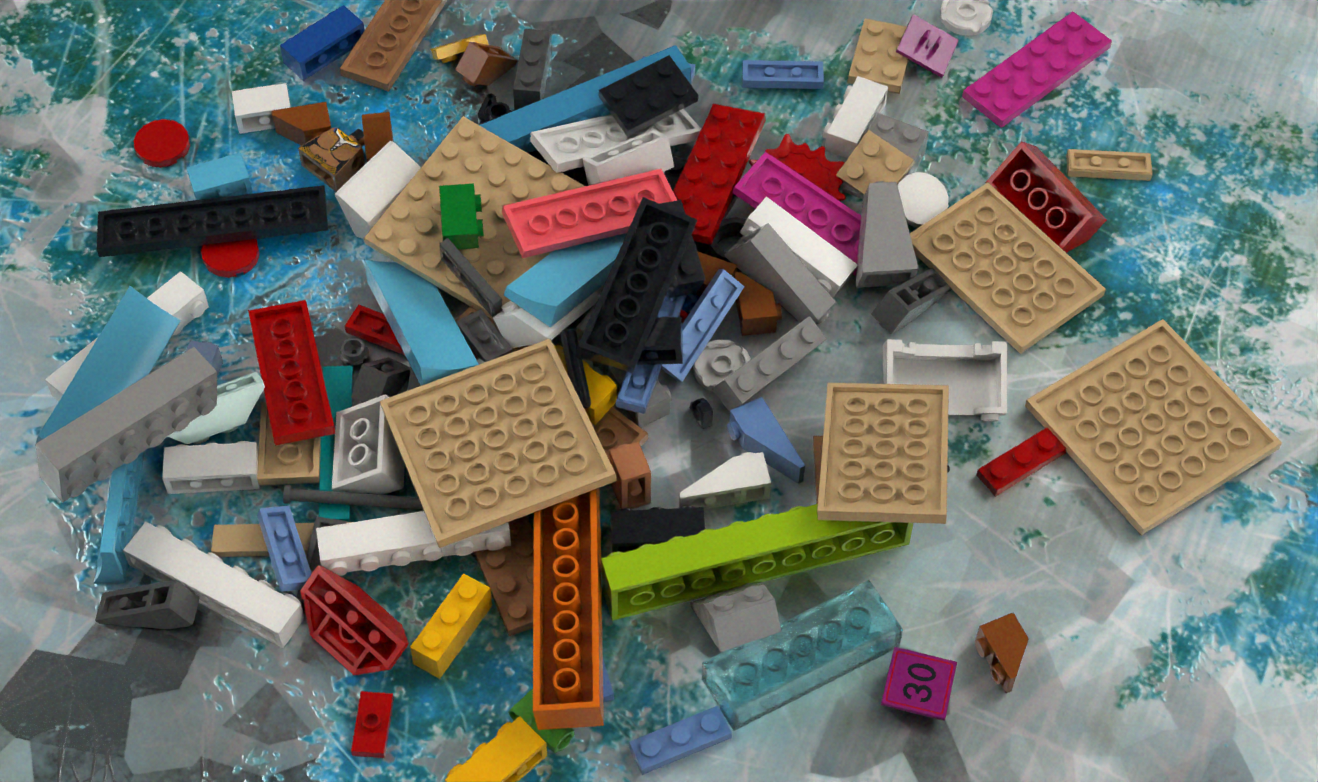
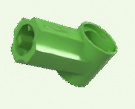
[508,689,575,753]

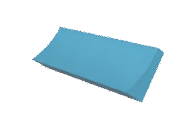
[504,233,627,327]
[365,259,479,386]
[36,286,181,443]
[94,451,145,583]

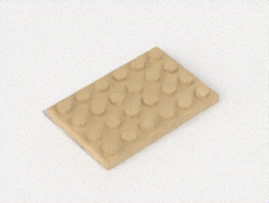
[910,182,1106,354]
[817,383,949,524]

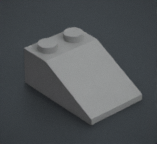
[842,113,929,199]
[690,583,781,652]

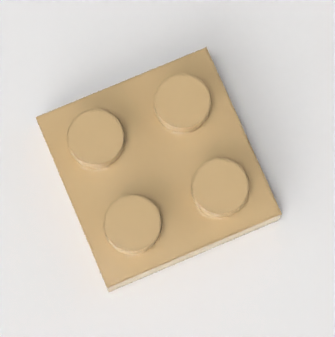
[836,130,915,195]

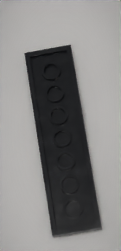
[96,185,328,257]

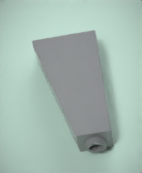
[855,181,919,287]
[724,223,836,324]

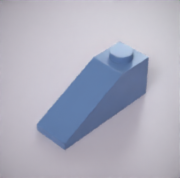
[727,397,805,484]

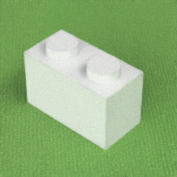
[232,83,291,134]

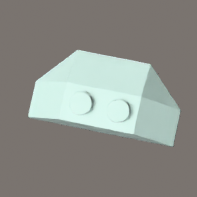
[167,372,265,445]

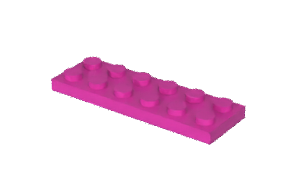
[962,11,1112,128]
[732,152,873,287]

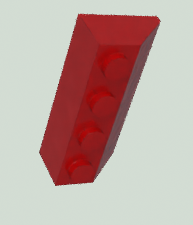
[985,141,1107,253]

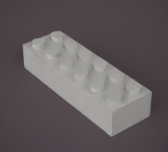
[35,347,217,503]

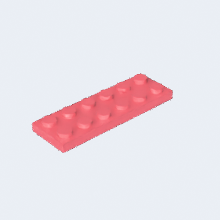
[502,169,678,258]

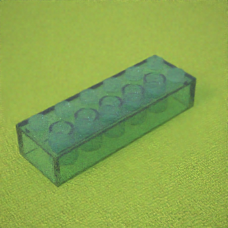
[702,580,903,731]

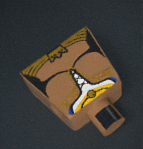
[298,128,365,192]

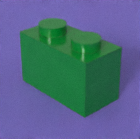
[439,183,484,250]

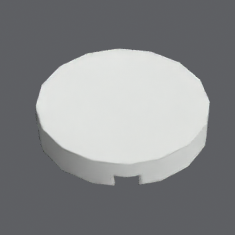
[940,0,993,36]
[897,172,949,228]
[693,340,751,393]

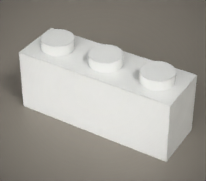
[823,76,888,159]
[582,130,674,186]
[162,441,260,494]

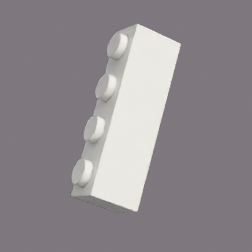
[740,196,858,298]

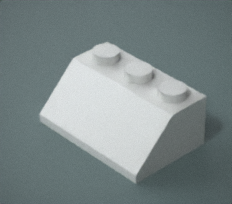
[334,141,421,239]
[493,292,599,348]
[332,394,405,495]

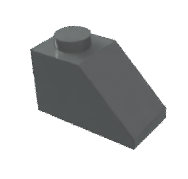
[351,357,411,403]

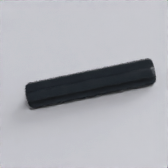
[561,329,591,409]

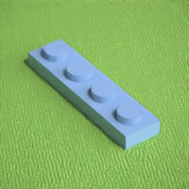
[661,269,745,382]

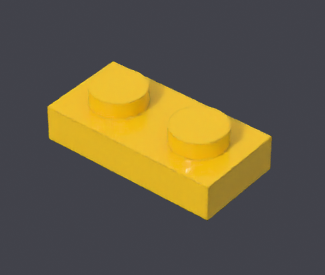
[430,34,489,63]

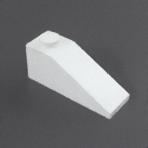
[679,452,771,509]

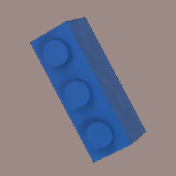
[280,5,365,81]

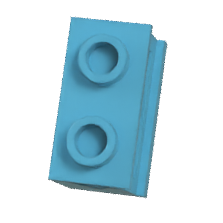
[186,153,253,200]

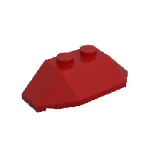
[300,565,409,675]

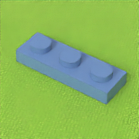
[742,60,824,89]
[257,506,311,592]
[629,706,732,775]

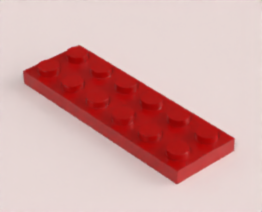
[673,104,766,245]
[248,300,336,446]

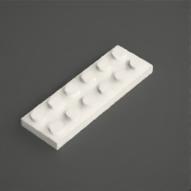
[530,109,701,173]

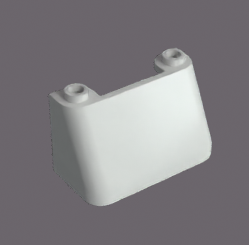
[883,339,1007,421]

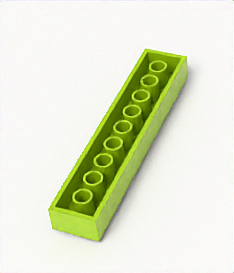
[601,504,914,621]

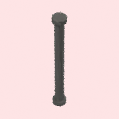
[283,485,423,510]

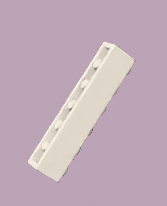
[45,271,209,401]
[316,511,511,576]
[123,522,305,648]

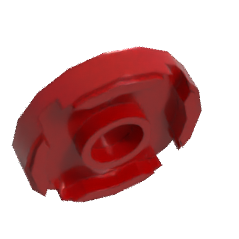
[134,119,190,168]
[201,239,260,278]

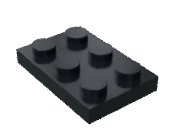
[599,55,699,137]

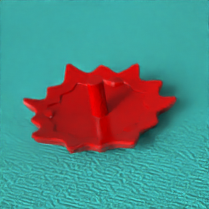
[749,134,846,202]

